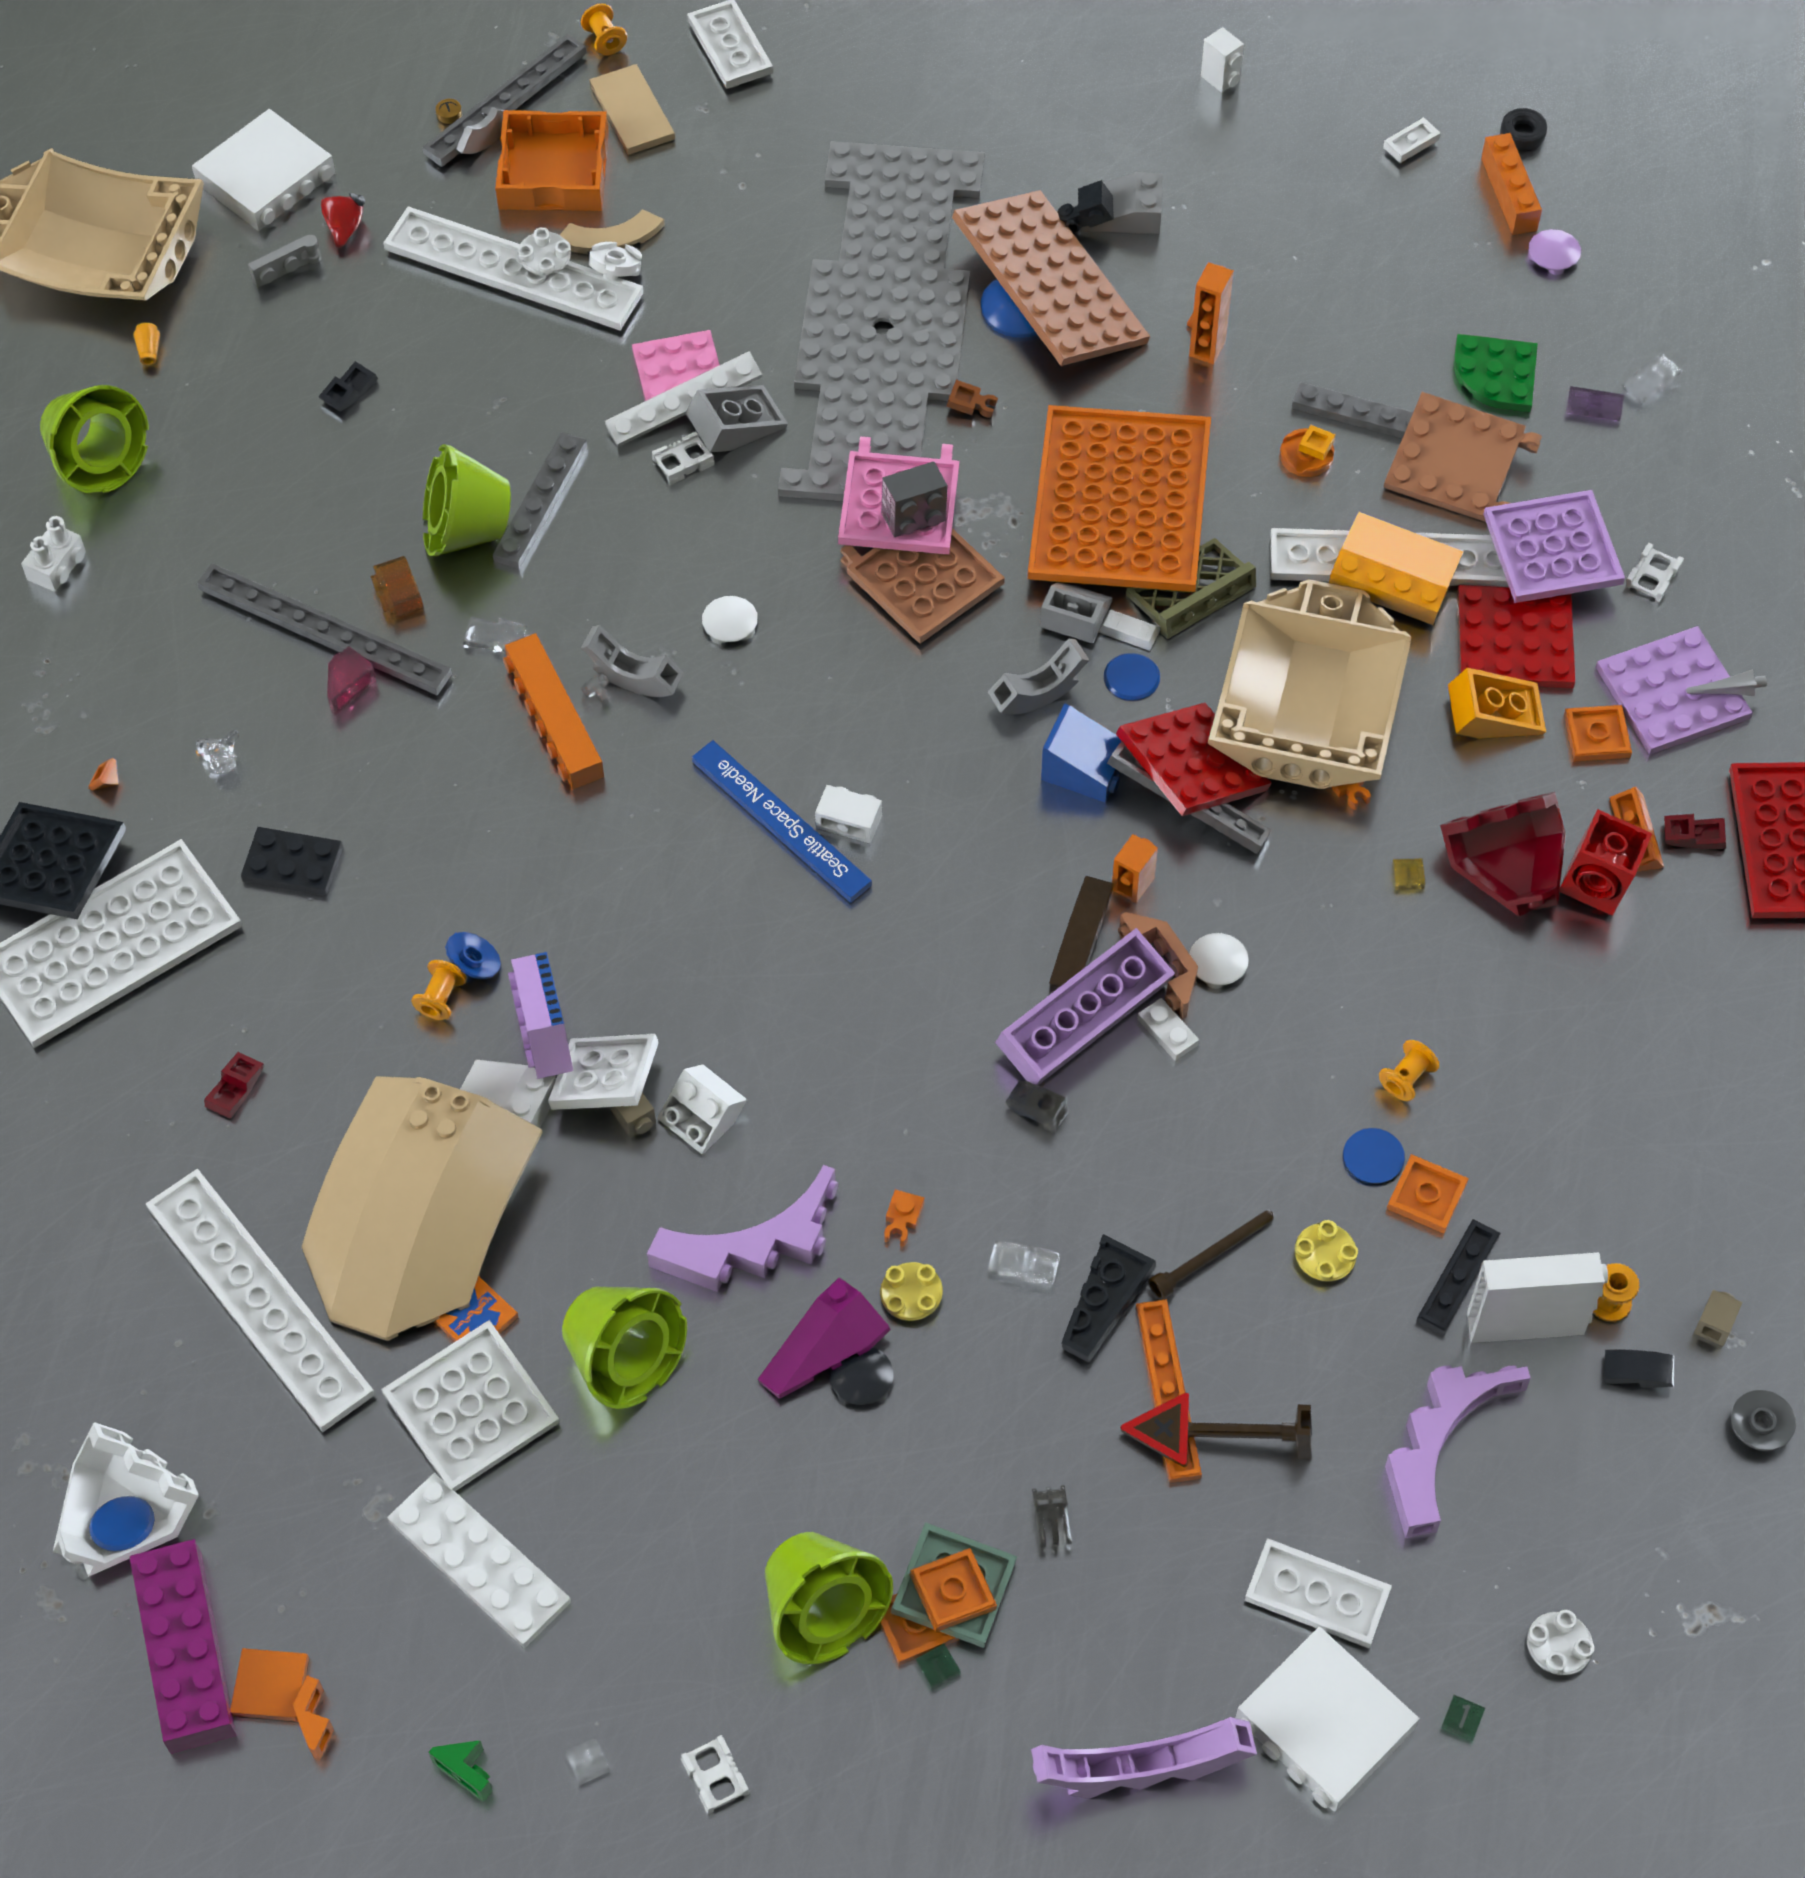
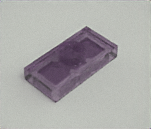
[1566,386,1624,421]

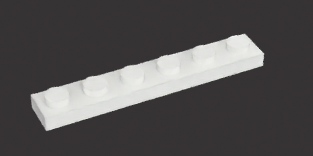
[605,351,762,447]

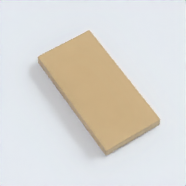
[589,64,675,155]

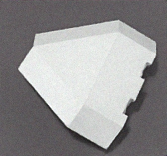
[53,1423,199,1577]

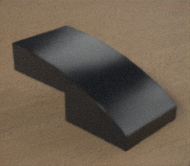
[319,361,378,412]
[1604,1349,1674,1388]

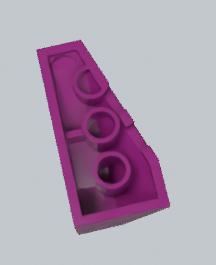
[757,1277,891,1398]

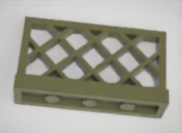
[1126,538,1257,639]

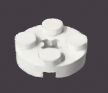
[589,242,642,280]

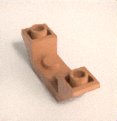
[1118,912,1198,1019]

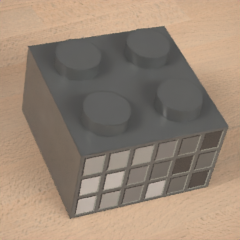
[881,461,948,537]

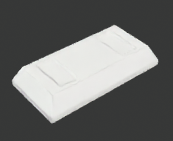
[1098,610,1160,651]

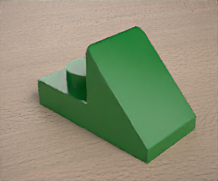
[428,1741,492,1802]

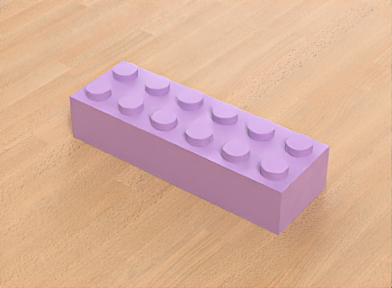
[995,928,1175,1088]

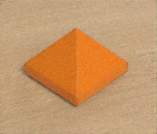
[88,758,118,791]

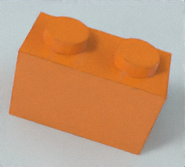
[1112,834,1158,903]

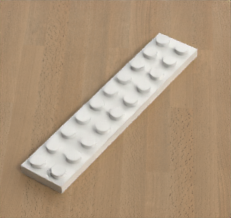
[383,206,644,331]
[1270,528,1509,587]
[146,1169,375,1433]

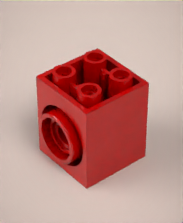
[1559,809,1653,916]

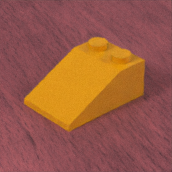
[1448,668,1546,739]

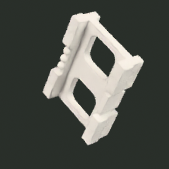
[652,431,715,485]
[1626,542,1684,602]
[681,1735,750,1815]

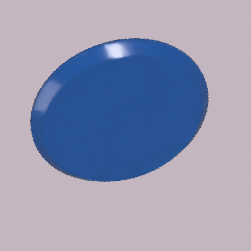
[1104,653,1160,701]
[1343,1128,1405,1184]
[89,1496,155,1551]

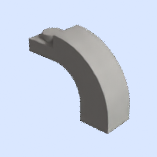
[581,625,684,697]
[988,638,1090,715]

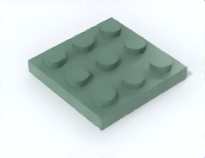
[891,1522,1017,1648]

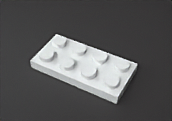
[687,0,773,89]
[1244,1538,1392,1649]

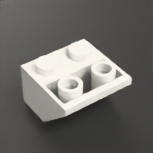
[657,1064,747,1154]

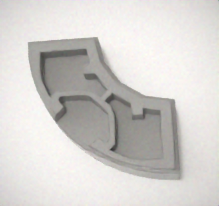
[456,107,504,154]

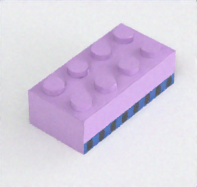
[508,952,573,1079]

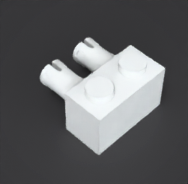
[21,516,86,592]

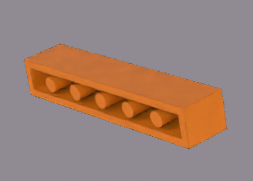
[503,633,604,789]

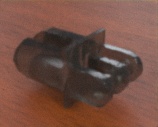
[1032,1485,1072,1547]

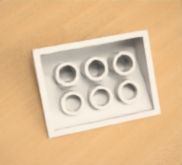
[460,1060,556,1128]

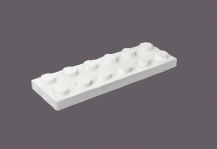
[387,1473,571,1649]

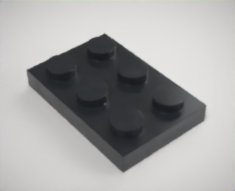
[241,827,343,896]

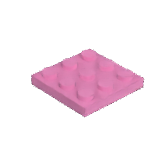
[632,330,720,401]

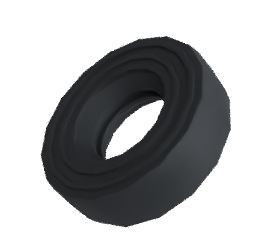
[1500,108,1548,150]

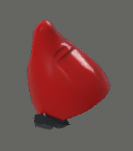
[321,193,366,248]

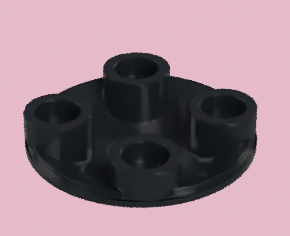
[830,1347,893,1405]

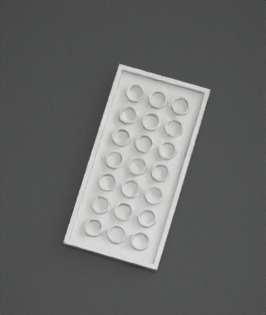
[0,839,242,1048]

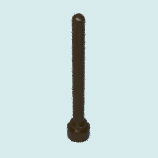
[1148,1210,1274,1300]

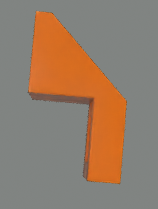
[293,1675,334,1760]

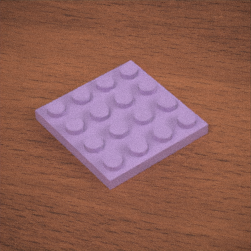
[1483,490,1625,603]
[1595,626,1753,755]

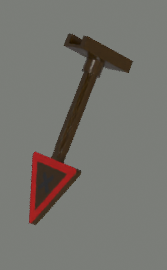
[1120,1393,1312,1467]

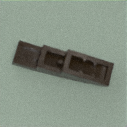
[1049,876,1114,987]

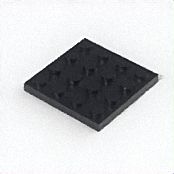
[0,802,126,919]

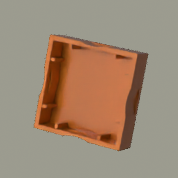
[495,110,609,211]

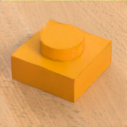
[1298,425,1336,460]

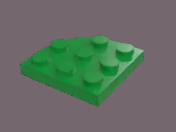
[1454,334,1538,413]

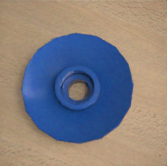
[445,932,501,979]

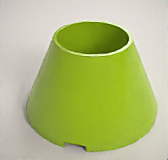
[40,385,149,494]
[422,444,511,556]
[562,1287,687,1409]
[765,1532,893,1664]

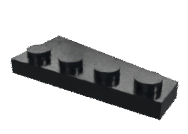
[1061,1234,1157,1362]

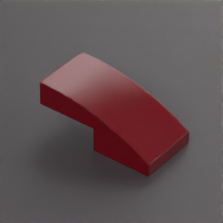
[1664,814,1726,849]
[204,1052,264,1119]

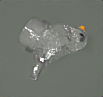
[196,730,239,774]

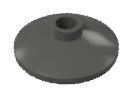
[1731,1390,1796,1451]

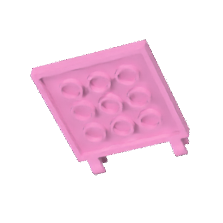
[838,436,960,555]

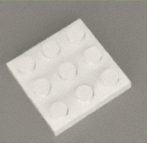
[548,1034,659,1110]

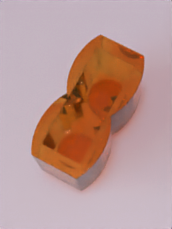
[370,556,424,619]

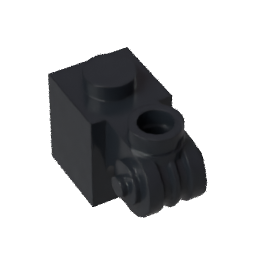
[1057,180,1114,234]

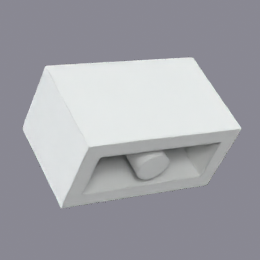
[1201,27,1244,93]
[815,785,882,844]

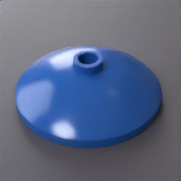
[981,279,1038,338]

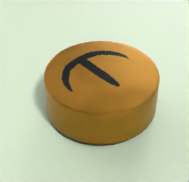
[435,99,462,124]

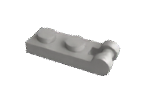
[248,235,322,288]

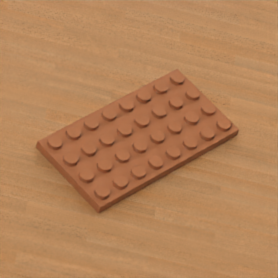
[952,190,1150,366]

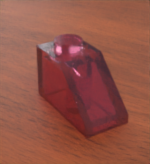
[327,646,376,715]

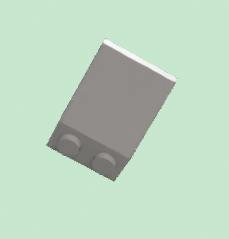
[1081,172,1162,234]
[685,385,788,452]

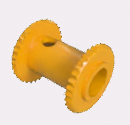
[581,3,628,55]
[411,960,467,1020]
[1379,1040,1439,1101]
[1593,1263,1640,1322]

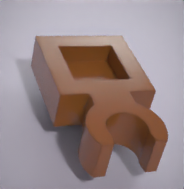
[947,380,998,418]

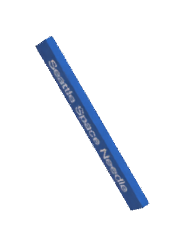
[692,740,872,903]

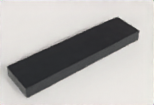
[1416,1219,1501,1336]

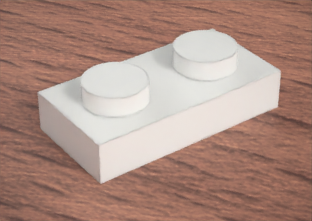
[1383,117,1441,163]
[1137,998,1199,1061]

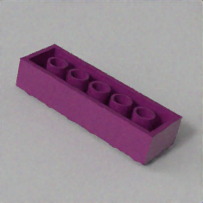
[129,1539,237,1754]

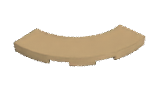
[560,209,665,254]

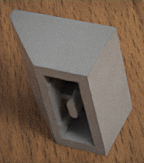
[1040,582,1113,643]

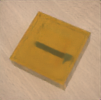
[1392,858,1426,890]

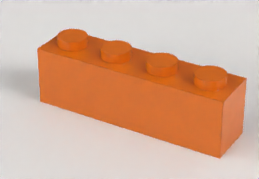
[1481,133,1542,235]
[1189,262,1234,364]

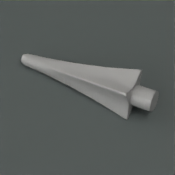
[1686,669,1767,696]

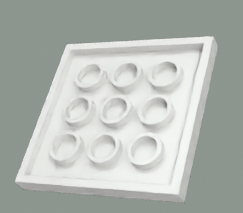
[381,1320,560,1491]

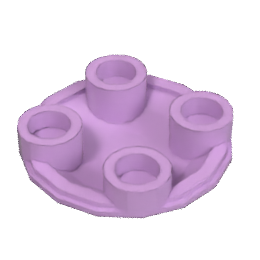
[1527,229,1581,275]

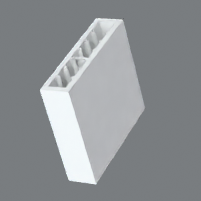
[192,109,336,231]
[1466,1252,1608,1343]
[1235,1626,1420,1812]

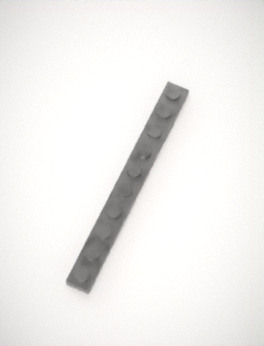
[197,563,452,695]

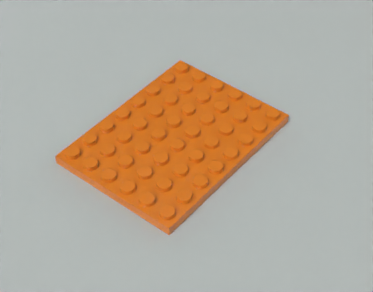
[1028,405,1211,592]

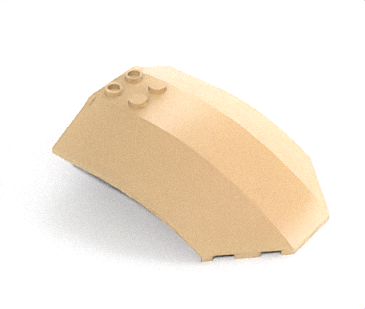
[0,148,204,301]
[1208,579,1412,789]
[302,1076,543,1341]

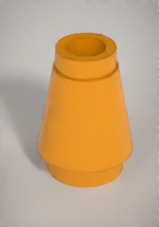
[133,323,160,365]

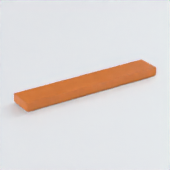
[1135,1299,1202,1483]

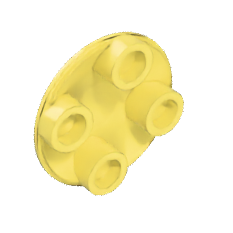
[1295,1220,1358,1281]
[880,1262,943,1321]

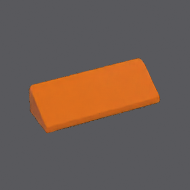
[1609,786,1664,872]

